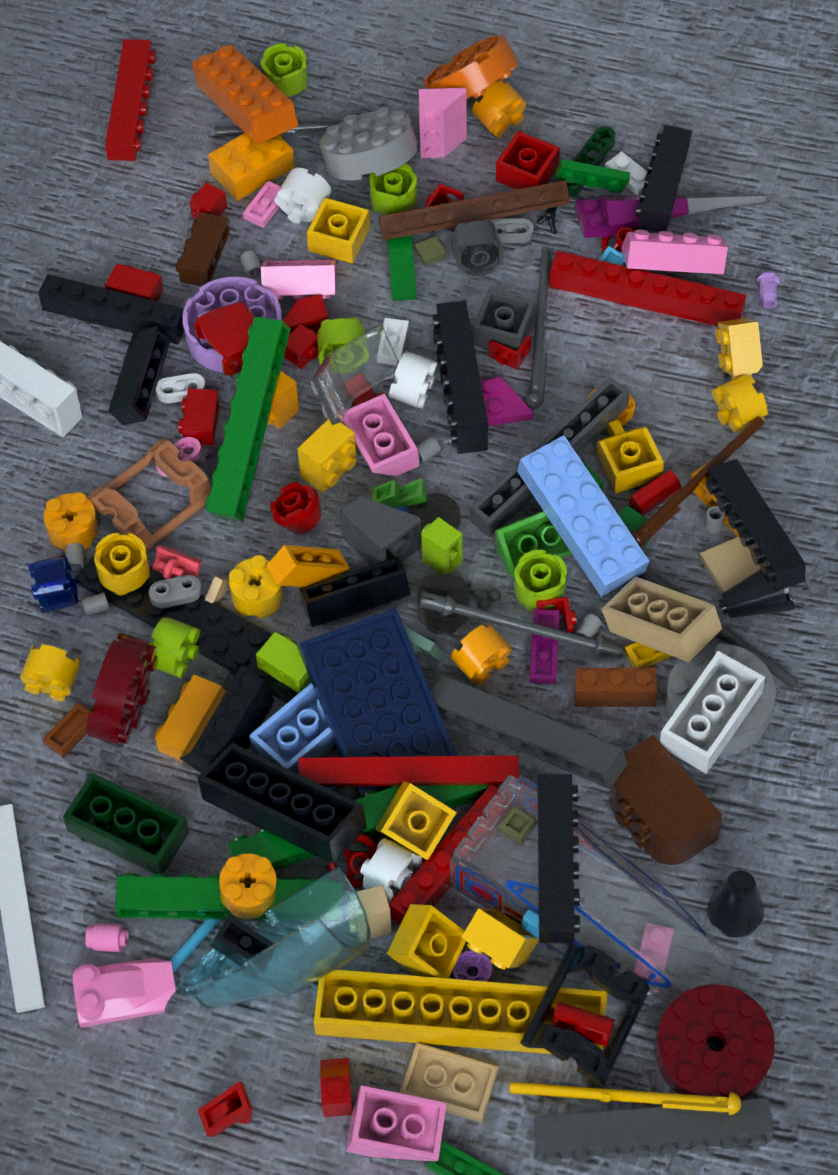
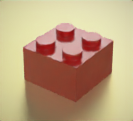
[496,131,560,190]

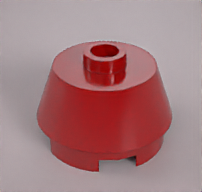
[270,482,321,534]

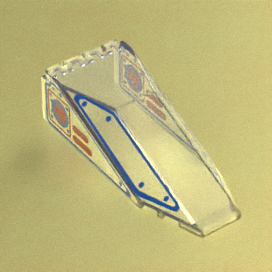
[450,775,735,1001]

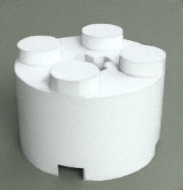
[274,168,331,224]
[389,351,438,409]
[360,838,423,903]

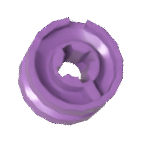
[453,950,493,982]

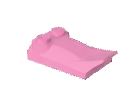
[72,958,176,1028]

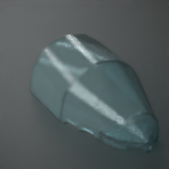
[175,867,371,1008]

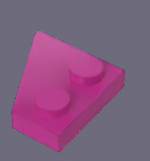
[480,377,533,426]

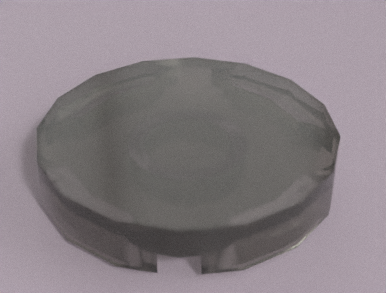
[410,493,461,532]

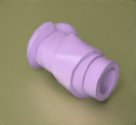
[757,271,780,308]

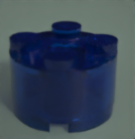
[28,555,79,613]

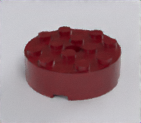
[87,633,158,746]
[655,984,775,1100]

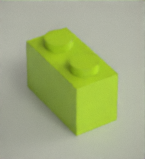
[421,517,463,578]
[256,632,311,693]

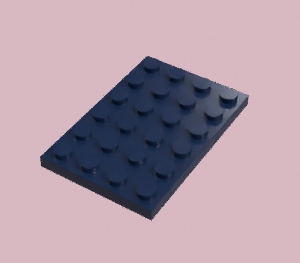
[297,608,457,797]

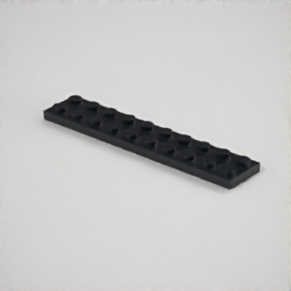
[75,554,299,703]

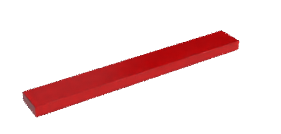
[298,755,520,787]

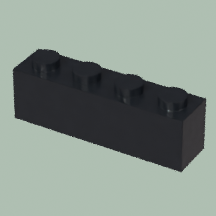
[108,327,170,425]
[299,557,411,627]

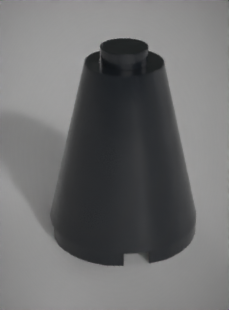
[718,569,795,618]
[708,871,764,938]

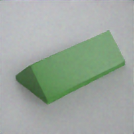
[495,511,572,578]

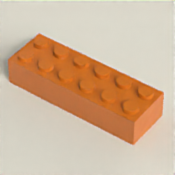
[191,44,298,145]

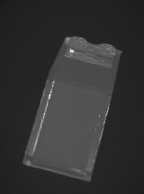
[311,323,399,425]

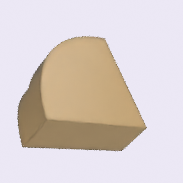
[205,576,230,604]

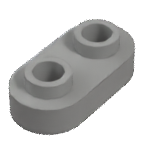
[490,218,534,243]
[149,575,202,608]

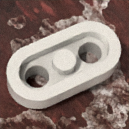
[156,373,206,403]

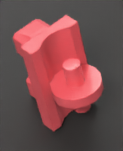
[152,545,202,586]

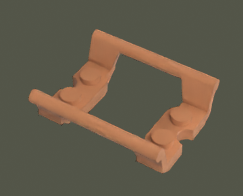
[86,438,212,552]

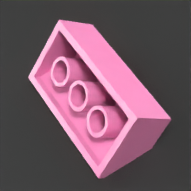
[621,230,728,274]

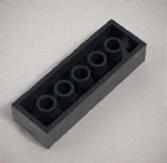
[432,300,488,454]
[197,743,367,864]

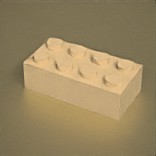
[602,576,722,662]

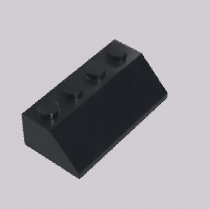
[179,665,275,773]

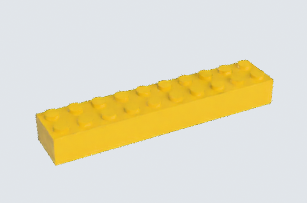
[314,968,607,1054]

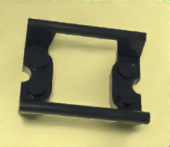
[520,944,650,1088]

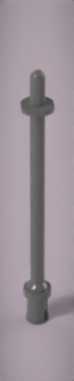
[419,591,624,658]

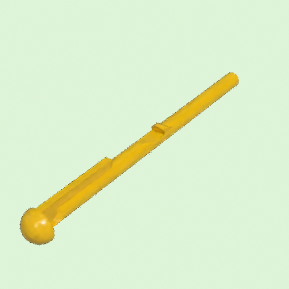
[510,1082,741,1115]

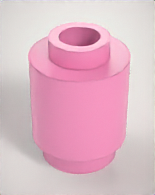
[85,923,129,952]

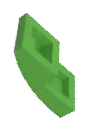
[372,478,427,508]

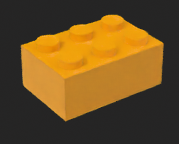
[208,133,295,201]

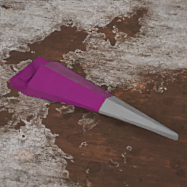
[574,195,767,238]

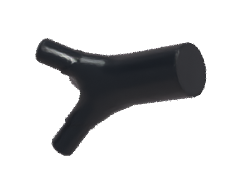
[537,206,558,234]

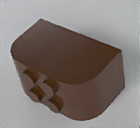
[609,735,723,865]

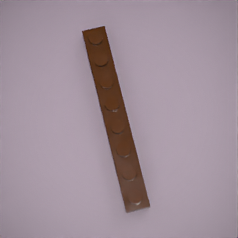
[378,180,570,240]

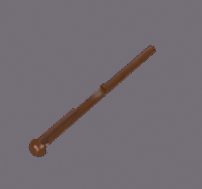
[629,417,764,547]

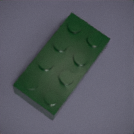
[63,773,189,874]

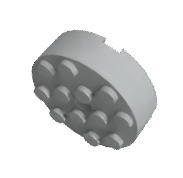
[319,107,418,180]
[665,643,776,753]

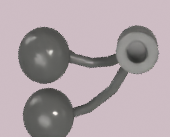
[460,581,501,610]

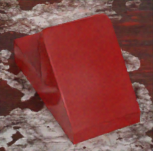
[198,1081,252,1137]

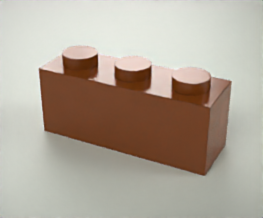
[574,668,657,707]

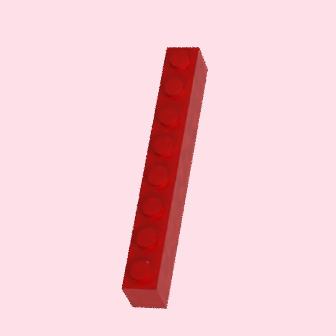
[550,251,747,327]

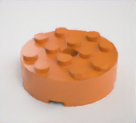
[423,34,518,99]

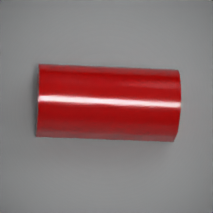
[628,470,681,515]
[552,1001,615,1046]

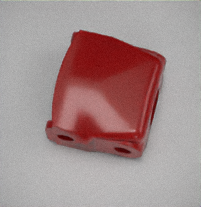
[194,302,255,377]

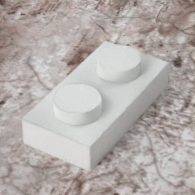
[605,151,647,195]
[376,318,409,366]

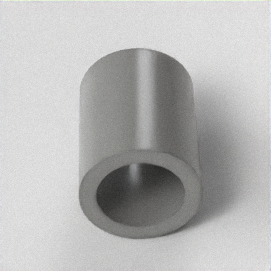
[240,250,262,278]
[416,437,441,464]
[705,506,725,534]
[66,543,85,572]
[81,592,109,616]
[575,614,602,639]

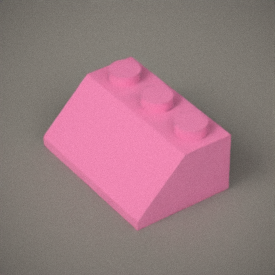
[419,88,467,158]
[261,259,336,300]
[339,394,419,476]

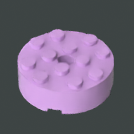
[183,277,282,373]

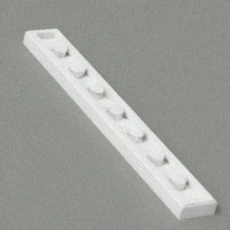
[0,804,45,1013]

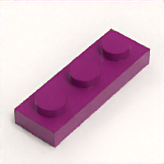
[529,609,560,684]

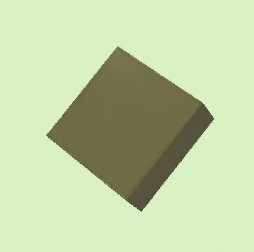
[414,236,447,266]
[498,806,537,845]

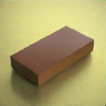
[42,702,90,758]

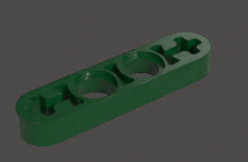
[559,126,615,197]

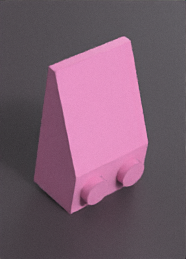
[346,1085,447,1161]

